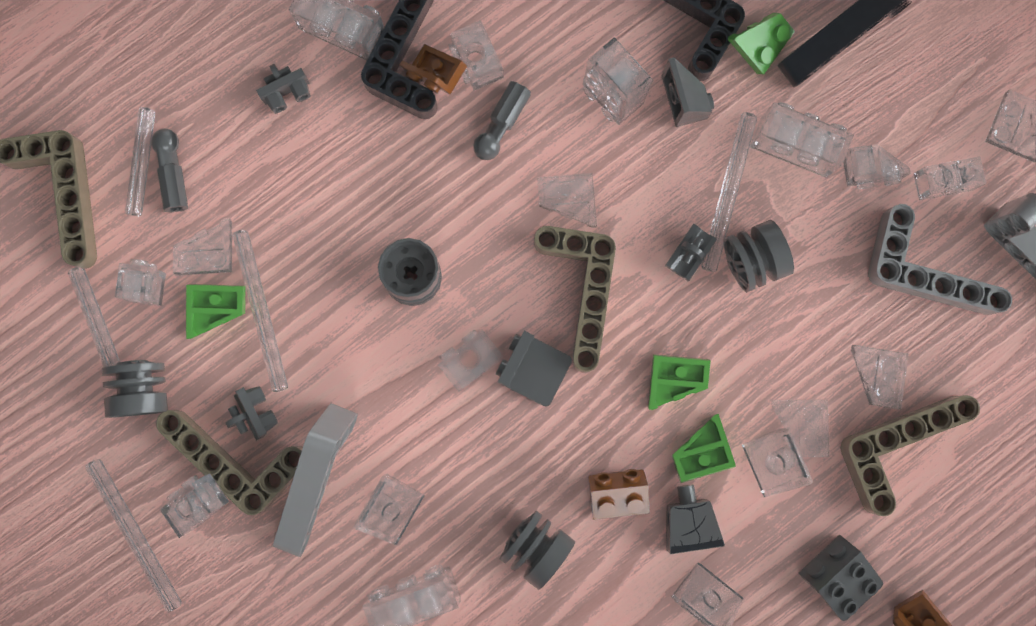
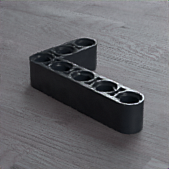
[361,0,437,119]
[663,0,745,81]
[777,0,912,88]

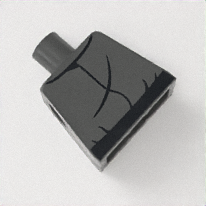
[666,484,725,554]

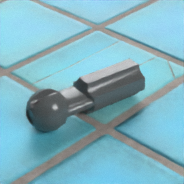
[473,81,531,160]
[151,128,188,213]

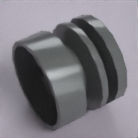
[724,220,794,293]
[378,238,442,306]
[102,360,168,418]
[500,510,575,590]

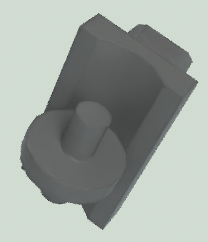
[256,64,311,114]
[665,224,717,281]
[226,386,278,441]

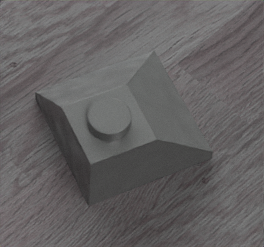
[661,57,714,127]

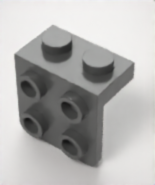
[496,330,572,406]
[799,535,883,621]

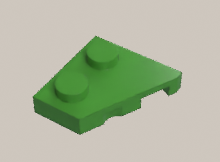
[728,13,795,75]
[186,284,246,339]
[648,354,711,410]
[672,414,736,483]

